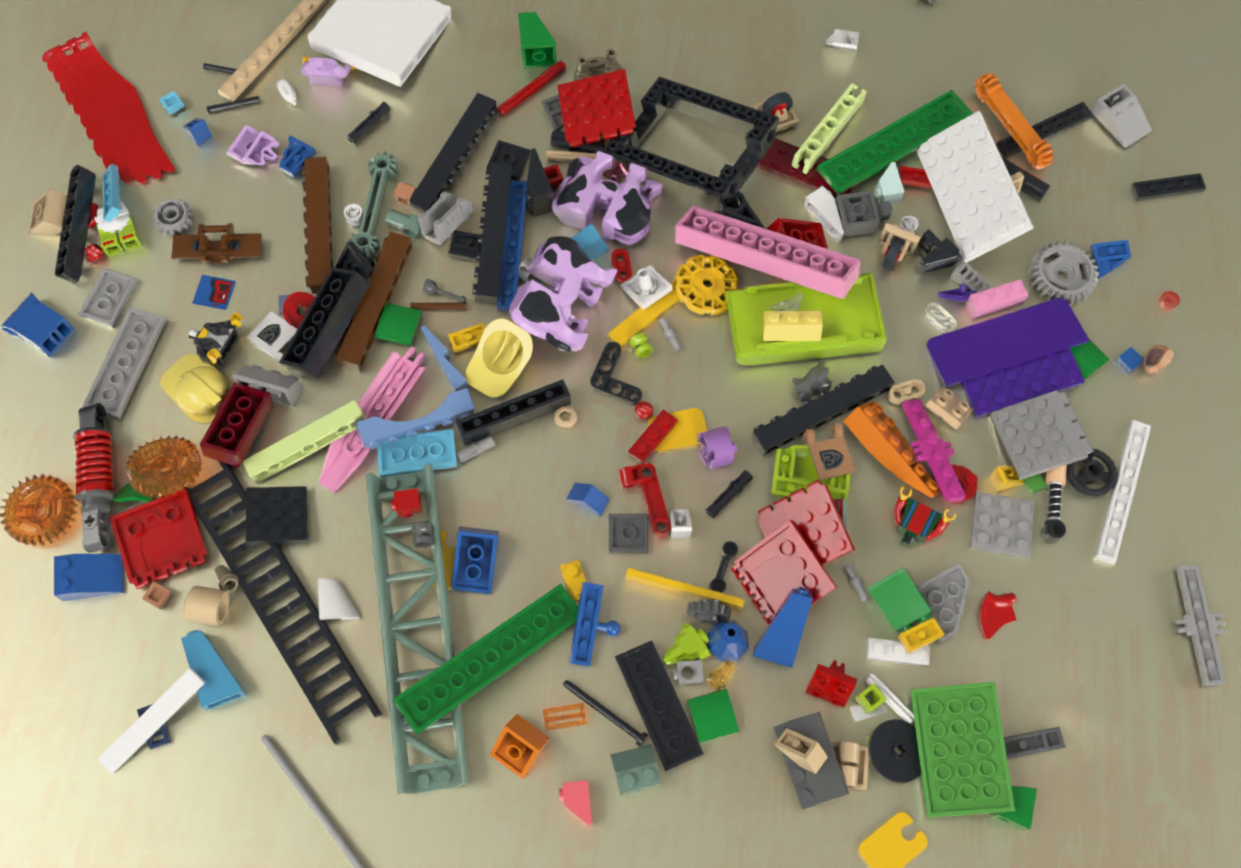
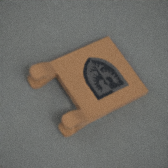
[803,423,856,481]

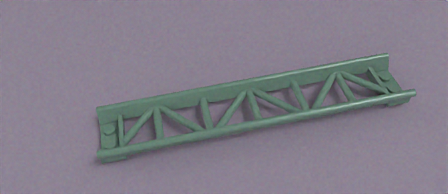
[366,464,470,795]

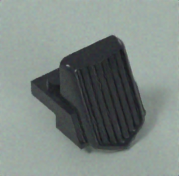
[915,229,964,274]

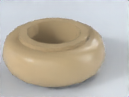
[554,406,577,429]

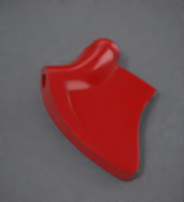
[979,591,1017,639]

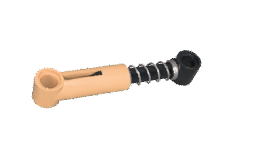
[1040,465,1067,544]

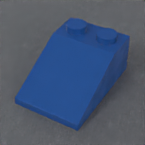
[451,526,499,594]
[54,554,124,601]

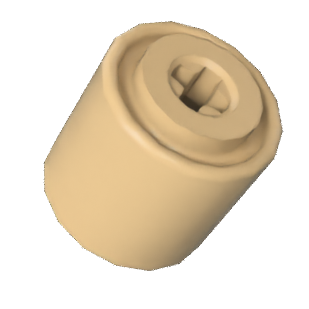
[184,585,230,627]

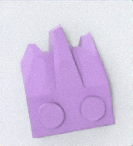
[227,125,279,165]

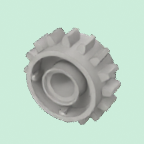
[152,198,194,236]

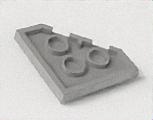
[918,563,970,644]

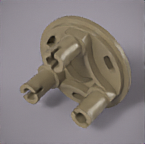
[574,48,622,81]

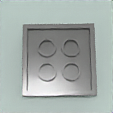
[969,491,1035,559]

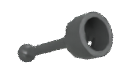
[422,278,466,302]

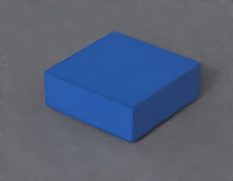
[1116,347,1144,373]

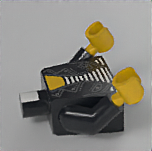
[189,312,244,365]

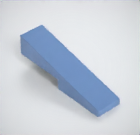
[421,325,469,392]

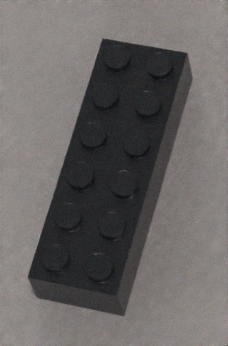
[279,267,371,380]

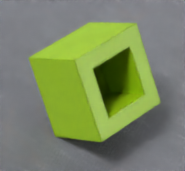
[854,683,887,714]

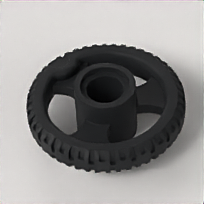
[1066,448,1117,497]

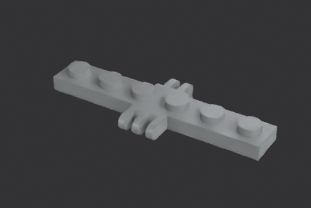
[1175,565,1227,686]

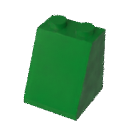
[518,12,557,69]
[868,567,933,633]

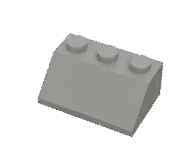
[232,365,303,407]

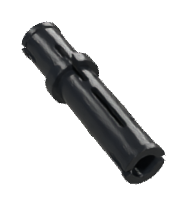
[346,101,391,145]
[705,470,753,519]

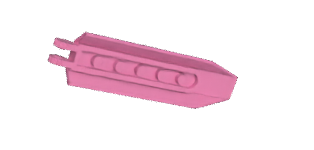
[319,347,426,493]

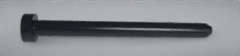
[563,680,648,747]

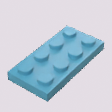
[377,429,458,477]

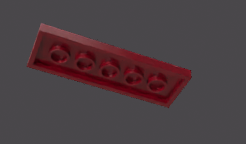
[757,138,853,199]

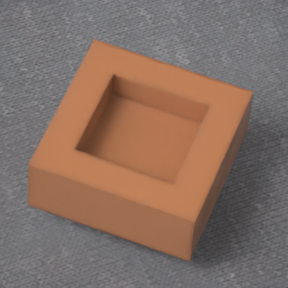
[142,581,172,609]

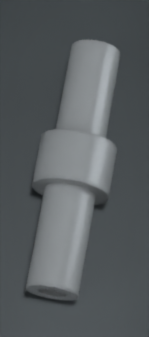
[659,317,682,352]
[844,563,870,602]

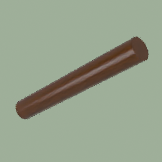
[410,302,467,310]

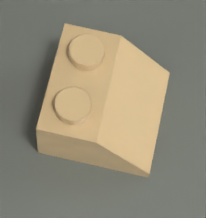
[28,189,67,235]

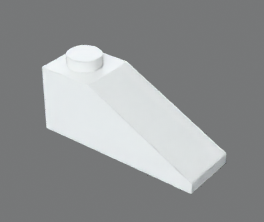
[804,186,844,244]

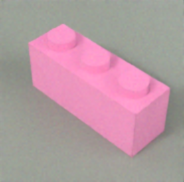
[965,279,1028,320]

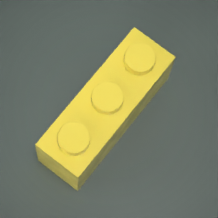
[762,311,823,341]

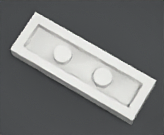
[866,638,930,667]

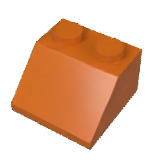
[489,714,550,779]

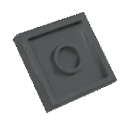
[609,514,648,553]

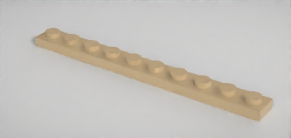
[218,0,329,102]

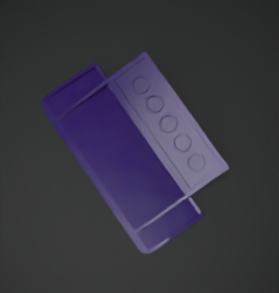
[926,298,1089,418]

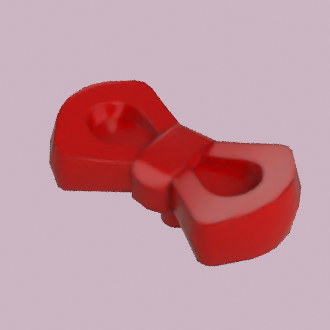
[88,203,99,228]

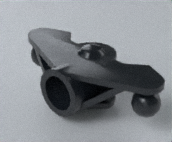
[702,176,766,229]

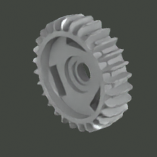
[1028,241,1099,305]

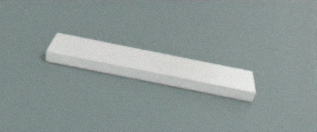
[97,668,206,774]

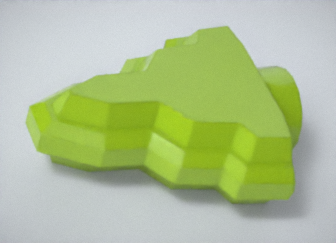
[663,622,711,665]

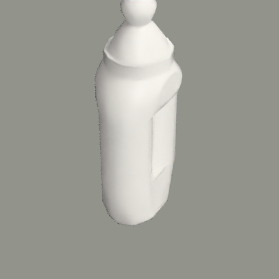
[277,79,297,106]

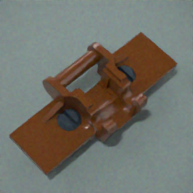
[171,223,262,263]

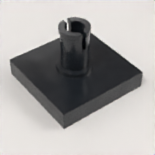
[335,241,375,280]

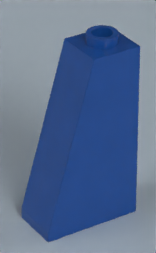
[753,587,813,668]

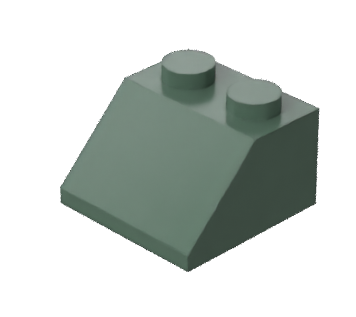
[610,744,662,797]

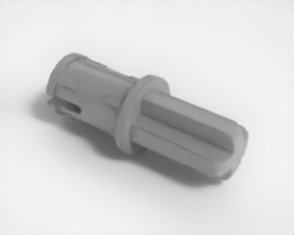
[457,435,495,463]

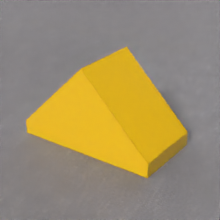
[989,466,1025,493]

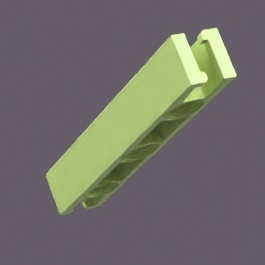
[792,83,867,174]
[242,400,366,483]

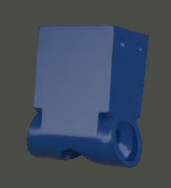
[0,292,74,357]

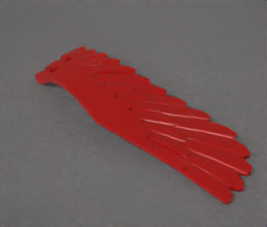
[42,31,176,185]

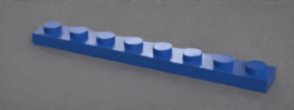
[497,180,527,312]

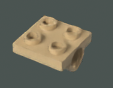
[926,387,974,430]
[831,742,869,790]

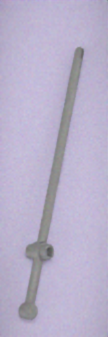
[261,735,365,868]

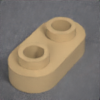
[888,379,926,405]

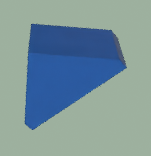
[182,118,212,146]
[566,483,610,516]

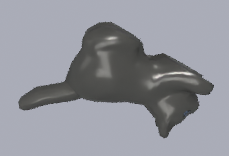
[792,358,832,402]

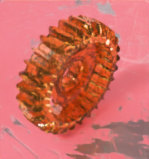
[125,435,202,498]
[0,474,78,547]

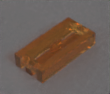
[543,703,587,731]

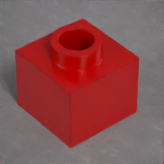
[544,164,563,190]

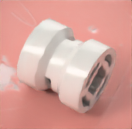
[344,204,363,229]
[899,216,919,233]

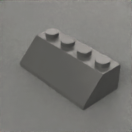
[774,712,849,810]

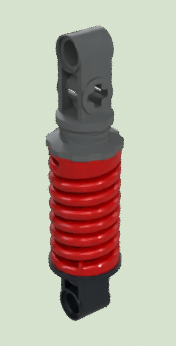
[73,403,114,553]

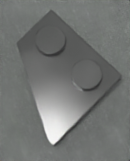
[541,95,563,131]

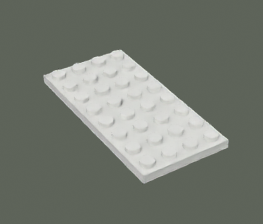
[917,111,1034,263]

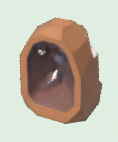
[1143,345,1174,374]

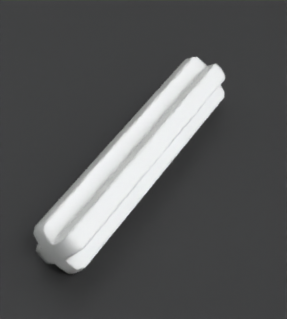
[866,673,914,724]

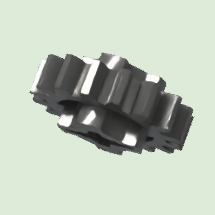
[686,598,731,625]

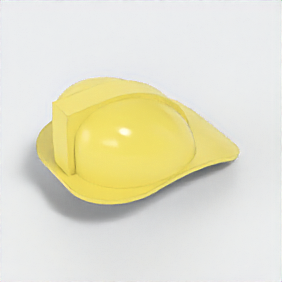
[465,319,533,398]
[160,354,233,423]

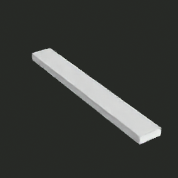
[1094,420,1151,565]

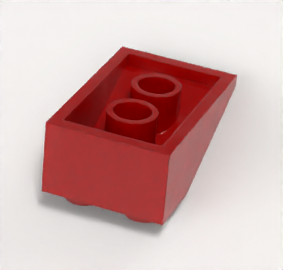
[766,218,828,249]

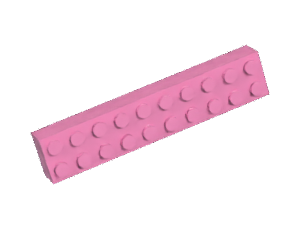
[676,206,861,299]

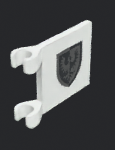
[246,311,297,364]

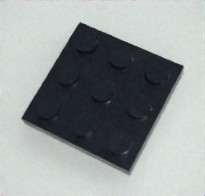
[246,486,307,545]

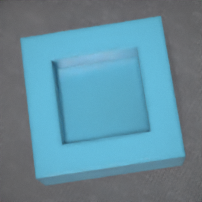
[159,91,185,115]

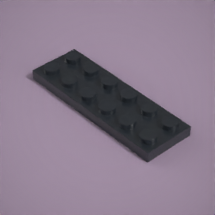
[615,640,704,772]

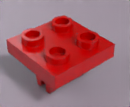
[805,660,857,708]

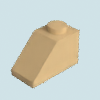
[775,728,828,774]

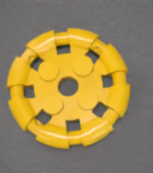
[675,254,739,316]

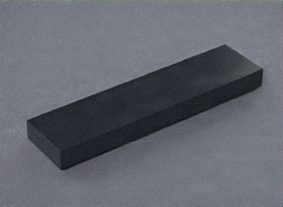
[1131,173,1206,201]

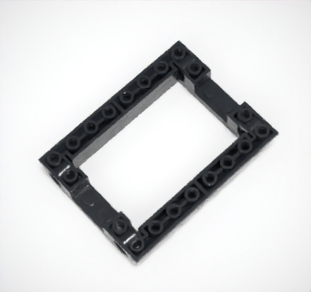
[602,76,779,199]

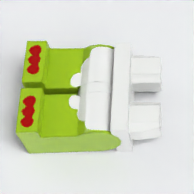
[94,202,142,256]

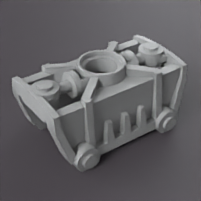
[417,192,477,245]

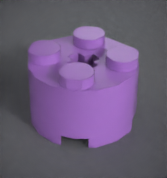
[697,426,737,470]

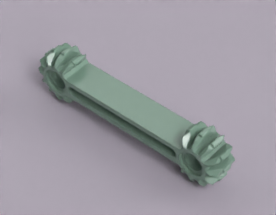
[348,152,398,258]

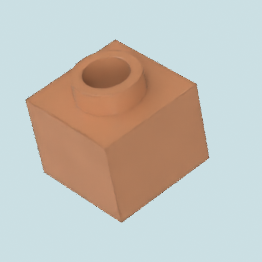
[393,182,416,207]

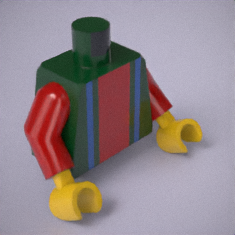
[893,485,957,548]

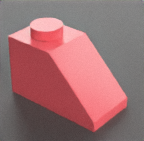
[559,780,592,826]

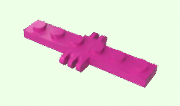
[902,400,966,502]

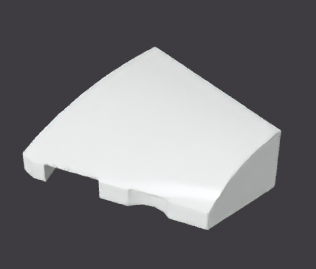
[318,579,360,621]

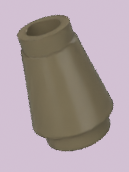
[214,565,238,592]

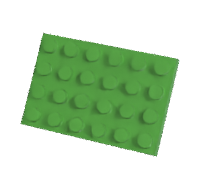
[910,682,1015,818]

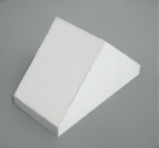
[669,509,692,539]

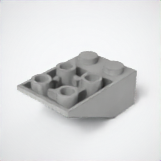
[1091,83,1152,148]

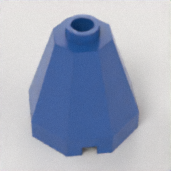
[707,620,749,662]

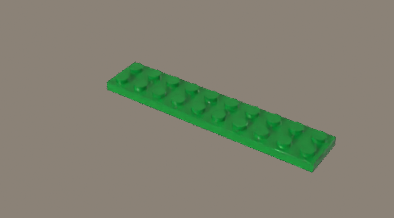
[816,89,974,195]
[393,583,578,735]

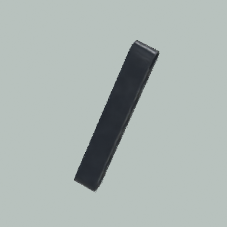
[55,165,96,284]

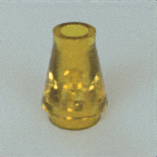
[707,660,736,691]

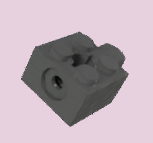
[835,191,893,237]

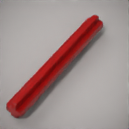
[497,60,566,116]

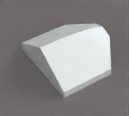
[826,29,859,52]

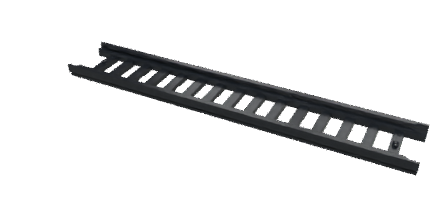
[179,461,383,745]

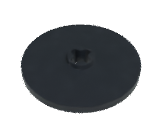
[868,719,922,783]

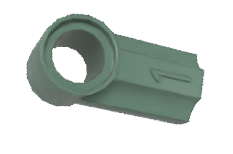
[385,209,421,238]

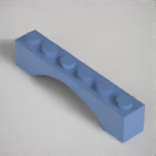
[356,388,475,449]

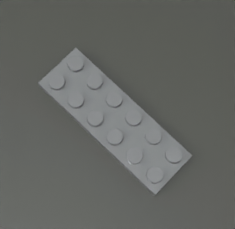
[82,307,166,419]

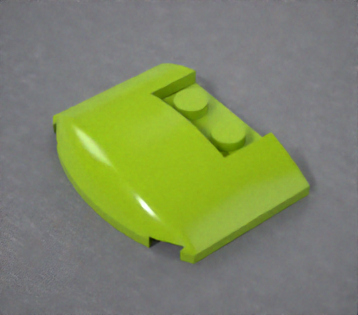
[771,445,850,503]

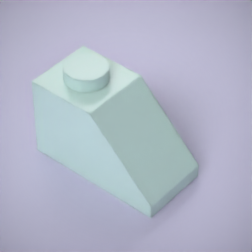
[875,162,904,203]

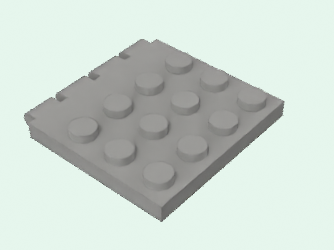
[990,390,1094,480]

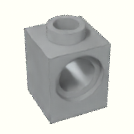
[673,660,704,686]

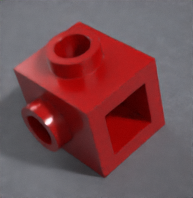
[391,488,422,518]

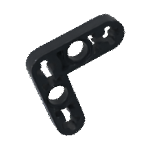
[590,342,642,406]

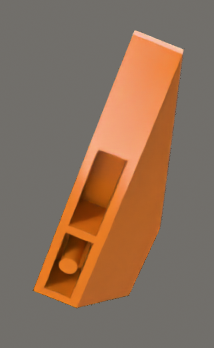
[843,401,941,498]

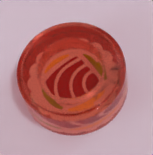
[1159,291,1180,310]

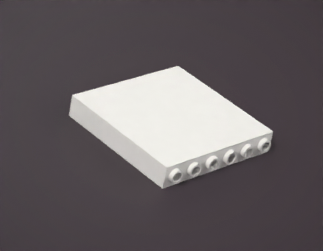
[308,0,451,87]

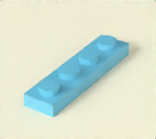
[102,164,121,222]

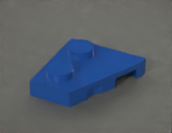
[279,135,317,178]
[1090,240,1131,279]

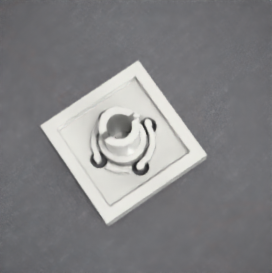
[621,265,673,310]

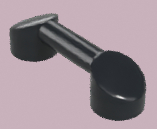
[709,541,738,593]

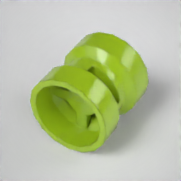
[629,333,654,359]

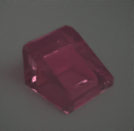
[602,161,628,183]

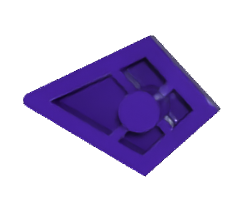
[938,284,977,302]

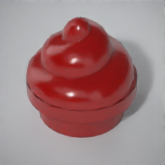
[85,243,104,262]
[635,401,654,420]

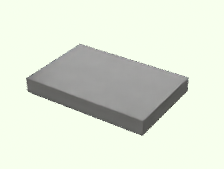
[78,268,139,328]

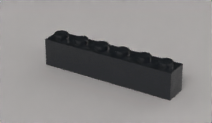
[456,379,571,445]

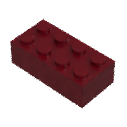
[200,382,273,468]

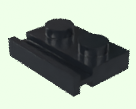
[448,230,481,262]

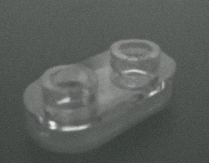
[924,303,957,334]

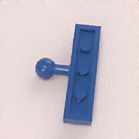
[568,582,621,666]

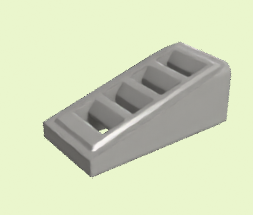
[950,261,991,293]

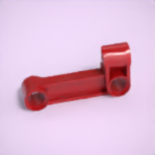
[617,463,671,539]

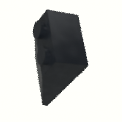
[525,148,554,217]

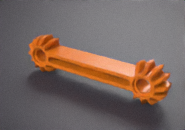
[974,73,1055,170]

